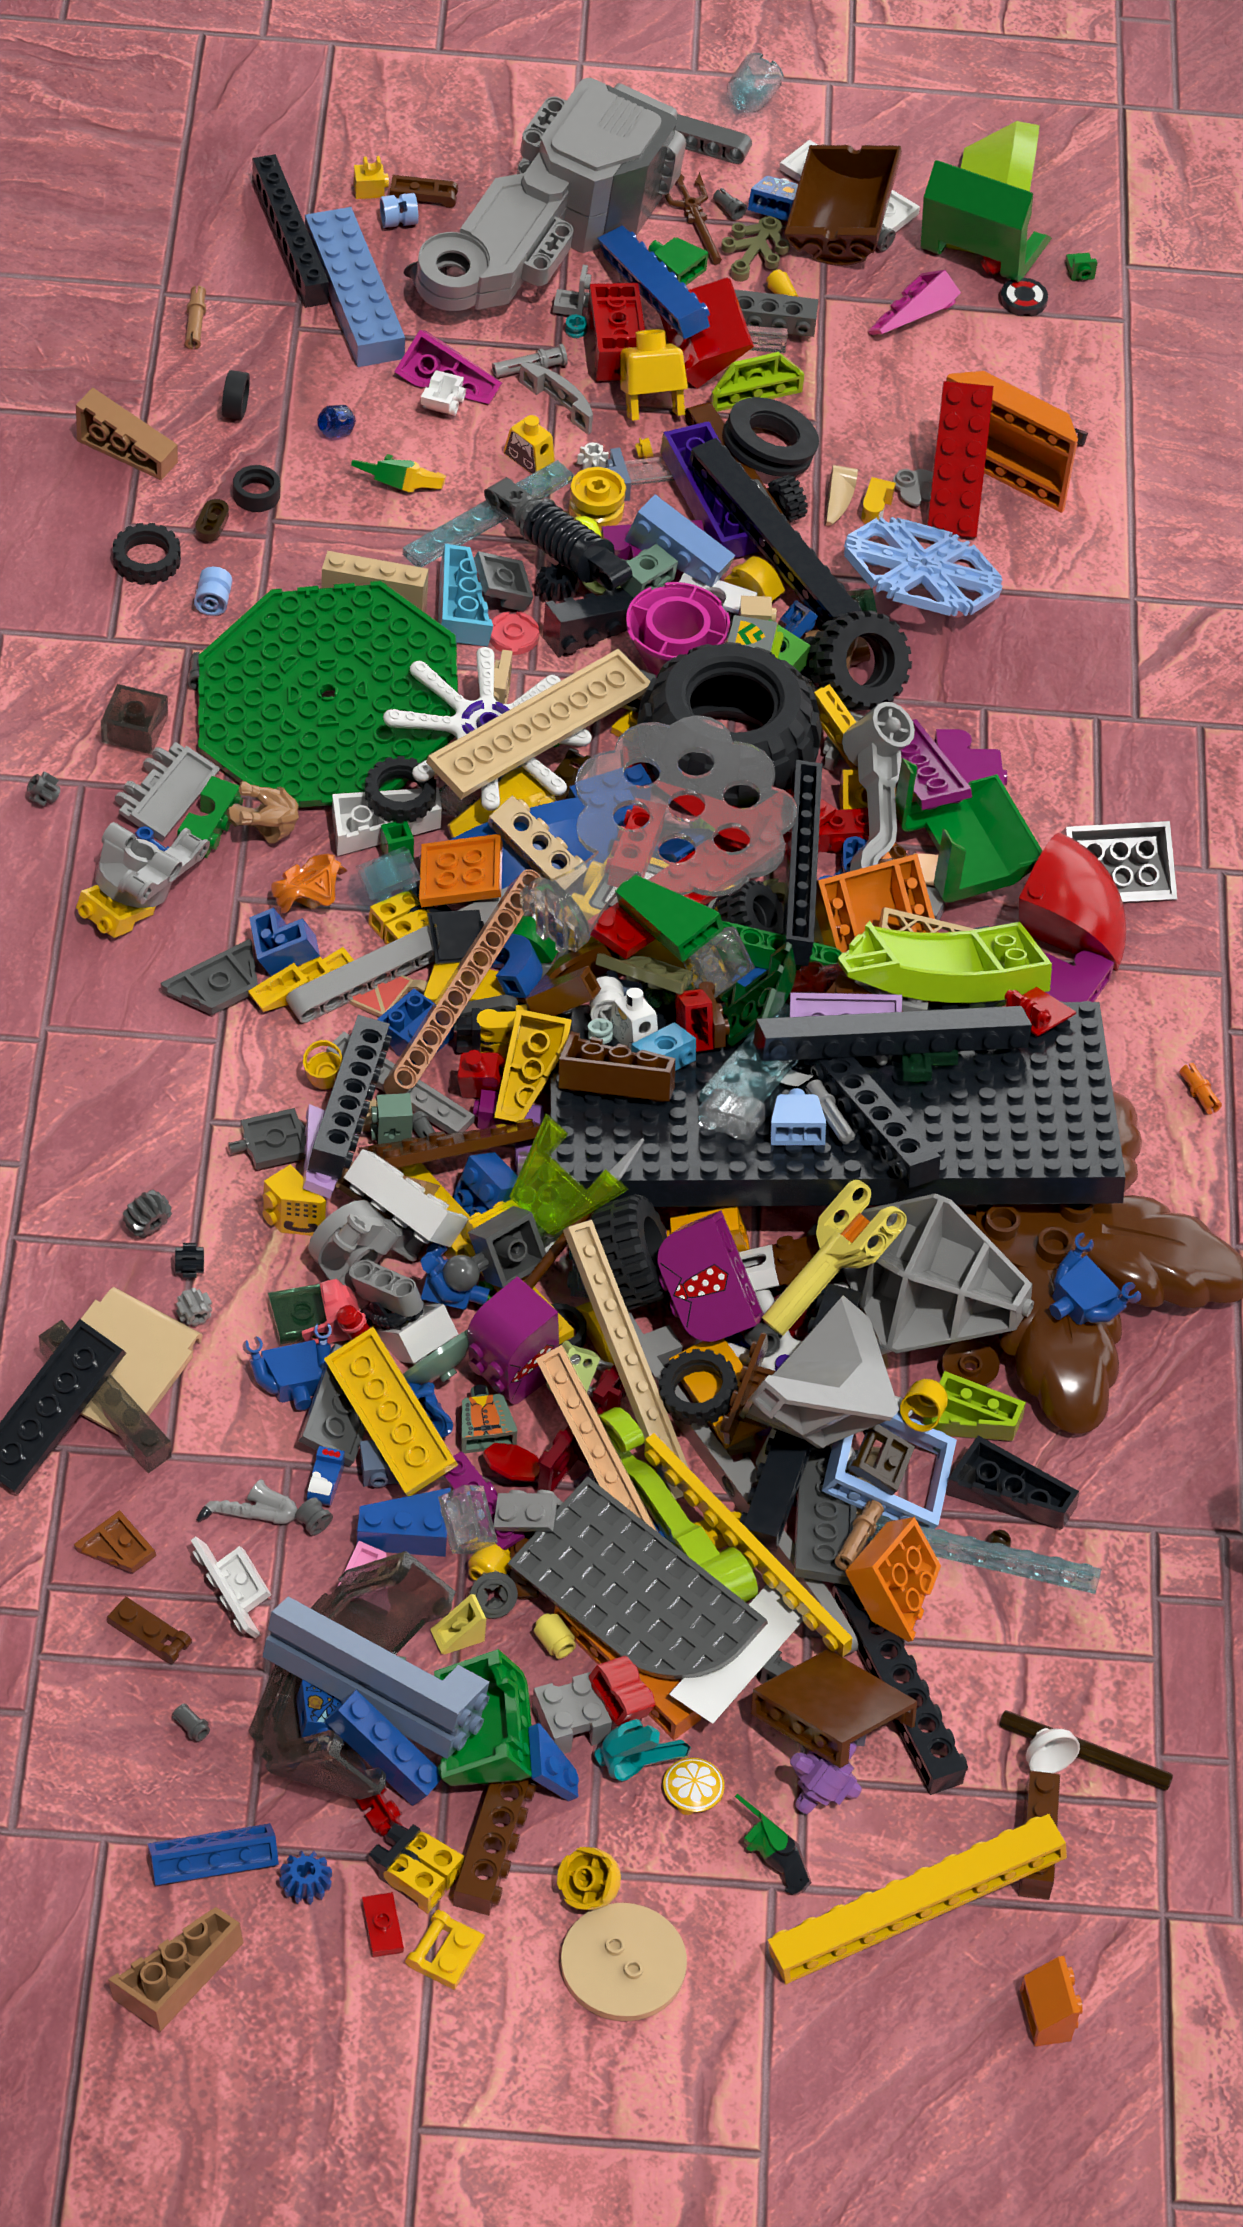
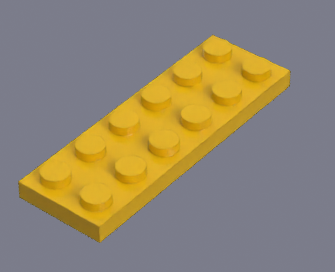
[324,1327,458,1496]

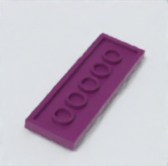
[901,719,972,810]

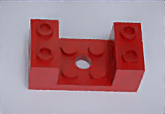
[588,283,645,381]

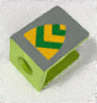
[728,615,784,659]

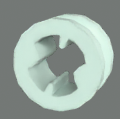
[588,1018,613,1044]

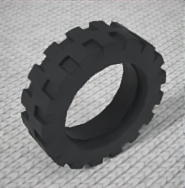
[112,523,181,585]
[365,756,436,824]
[659,1349,739,1426]

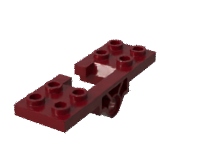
[536,1346,642,1492]

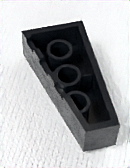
[543,588,634,658]
[946,1435,1079,1529]

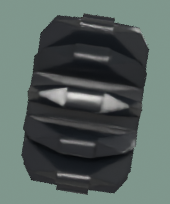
[535,563,579,603]

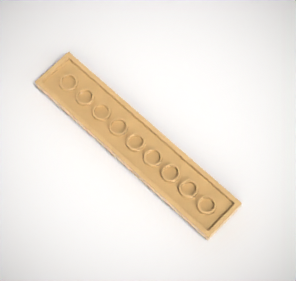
[426,649,650,799]

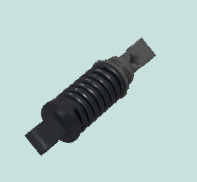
[484,477,633,591]

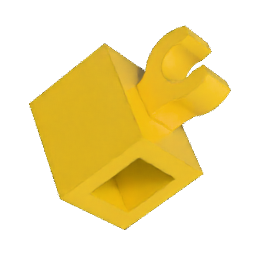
[353,156,389,199]

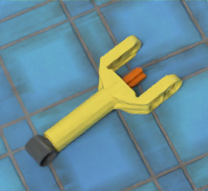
[744,1180,907,1356]

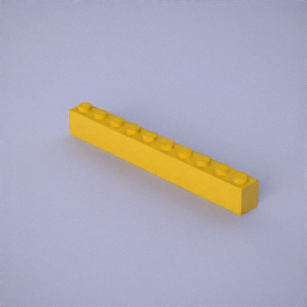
[768,1814,1067,1984]

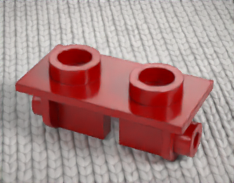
[351,1771,404,1836]

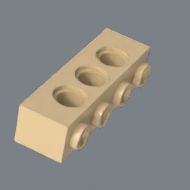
[488,795,588,899]

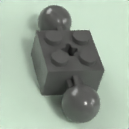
[443,1202,571,1292]

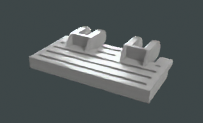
[115,742,220,842]

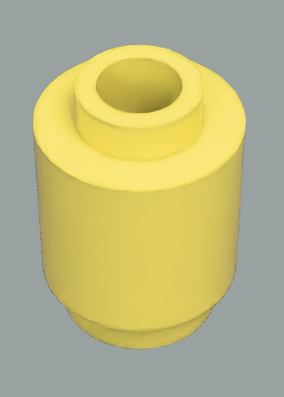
[534,1613,576,1659]

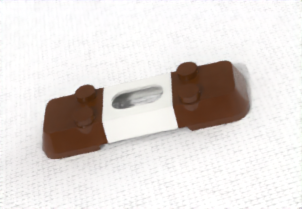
[666,1235,820,1312]

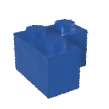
[249,907,320,976]

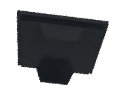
[427,910,484,964]

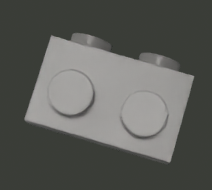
[493,1490,563,1531]

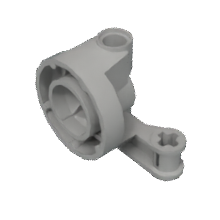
[95,822,210,908]
[308,1200,431,1293]

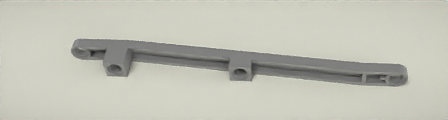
[627,1309,858,1655]

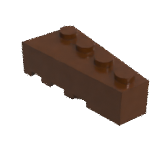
[559,1031,676,1102]

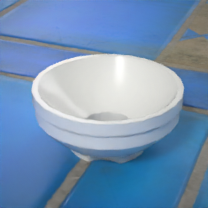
[1026,1728,1080,1773]

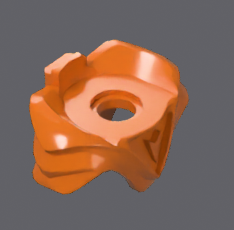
[271,854,347,914]

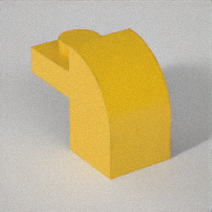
[724,556,785,601]

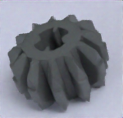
[123,1190,172,1238]

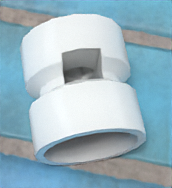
[589,976,624,1022]

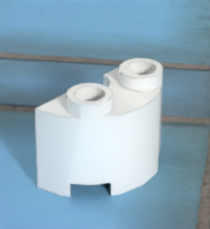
[421,370,466,416]

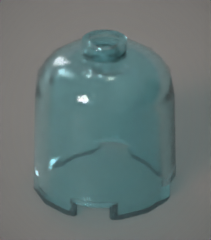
[727,53,784,113]

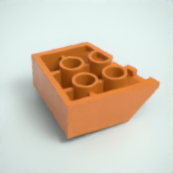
[845,1517,941,1642]

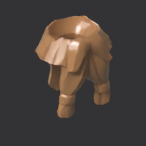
[227,781,299,844]

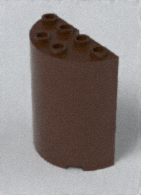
[784,144,902,266]

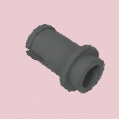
[412,1111,435,1138]
[172,1704,210,1742]

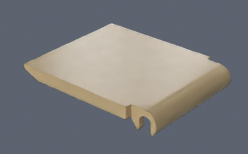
[80,1287,202,1440]

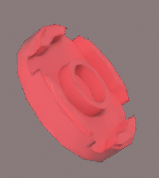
[490,612,540,655]

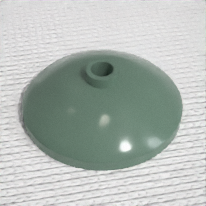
[403,1329,468,1385]

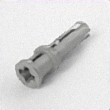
[492,344,568,378]

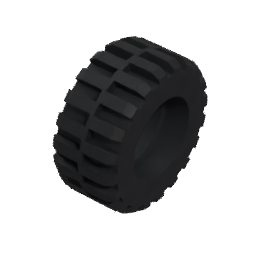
[809,611,912,711]
[591,1194,670,1310]

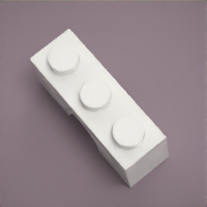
[679,573,757,626]

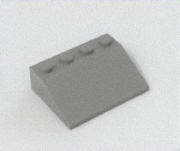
[1061,821,1177,903]

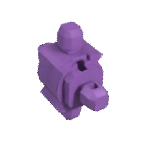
[790,1742,862,1814]

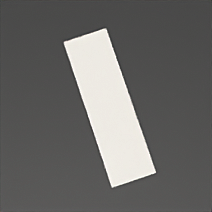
[669,1585,803,1724]

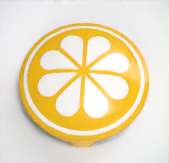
[663,1758,724,1815]

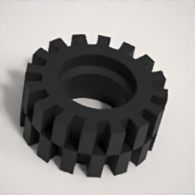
[767,475,808,523]

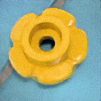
[635,437,654,461]

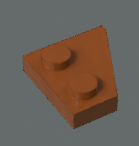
[74,1510,157,1573]

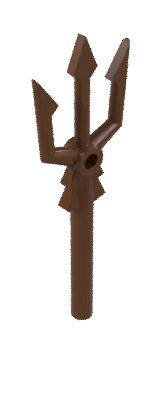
[664,172,722,265]

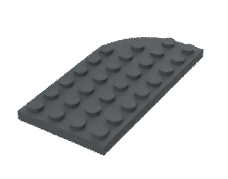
[508,1476,768,1679]

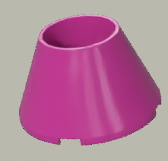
[626,582,730,677]

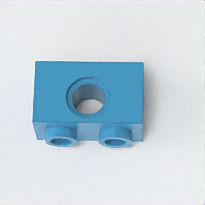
[631,1022,696,1071]

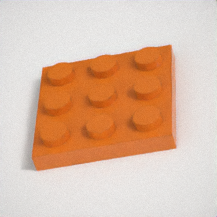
[419,834,503,907]

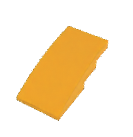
[669,1338,769,1449]

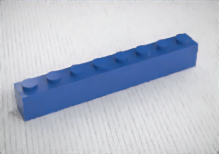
[598,225,710,340]

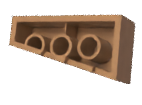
[76,387,178,480]
[108,1907,244,2032]

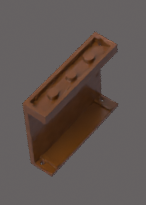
[751,1649,917,1768]

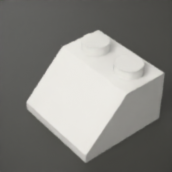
[375,1302,458,1365]

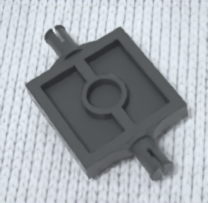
[228,1108,306,1170]

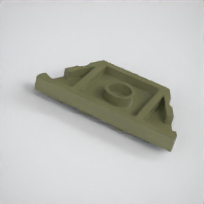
[596,953,693,994]

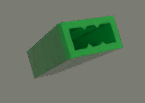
[615,874,724,962]

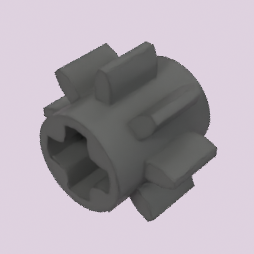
[27,771,60,806]

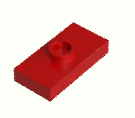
[362,1892,404,1957]

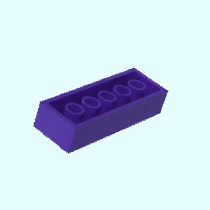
[660,421,761,558]

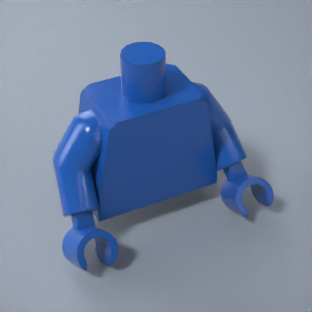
[1049,1233,1141,1325]
[420,1242,490,1309]
[243,1323,332,1410]

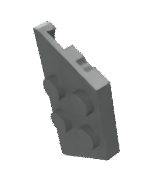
[160,939,258,1015]

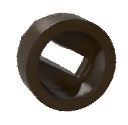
[987,1529,1011,1556]

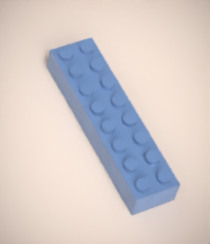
[305,207,405,367]

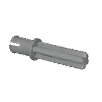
[805,1080,855,1145]

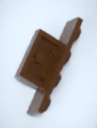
[720,1332,776,1445]

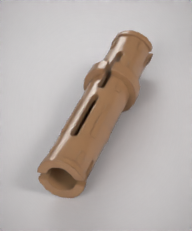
[185,285,206,349]
[835,1500,884,1571]

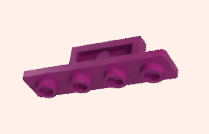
[443,1452,525,1550]

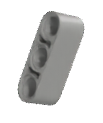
[349,1260,424,1317]

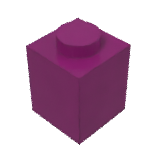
[473,1090,512,1129]

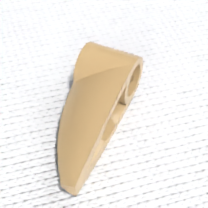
[826,465,858,526]

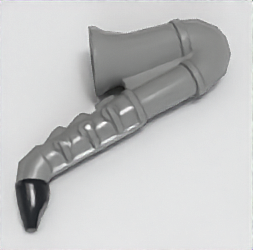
[196,1479,298,1524]

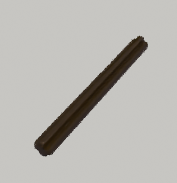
[999,1710,1173,1790]

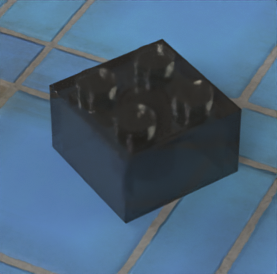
[101,684,168,754]

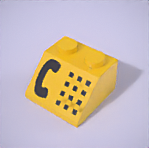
[262,1164,326,1236]

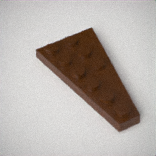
[359,1119,544,1168]

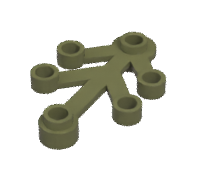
[721,216,790,282]

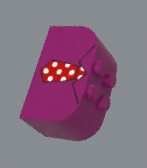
[658,1210,764,1342]
[467,1276,559,1404]

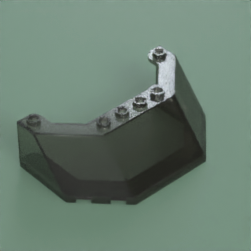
[249,1551,456,1800]

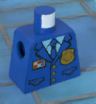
[747,176,798,221]
[297,1680,345,1754]

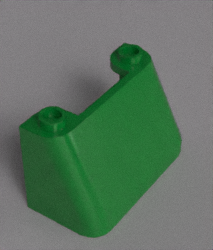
[434,1649,532,1786]

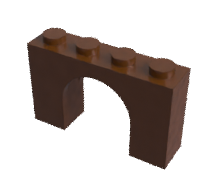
[525,941,619,1016]

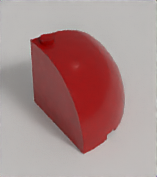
[1019,833,1126,971]

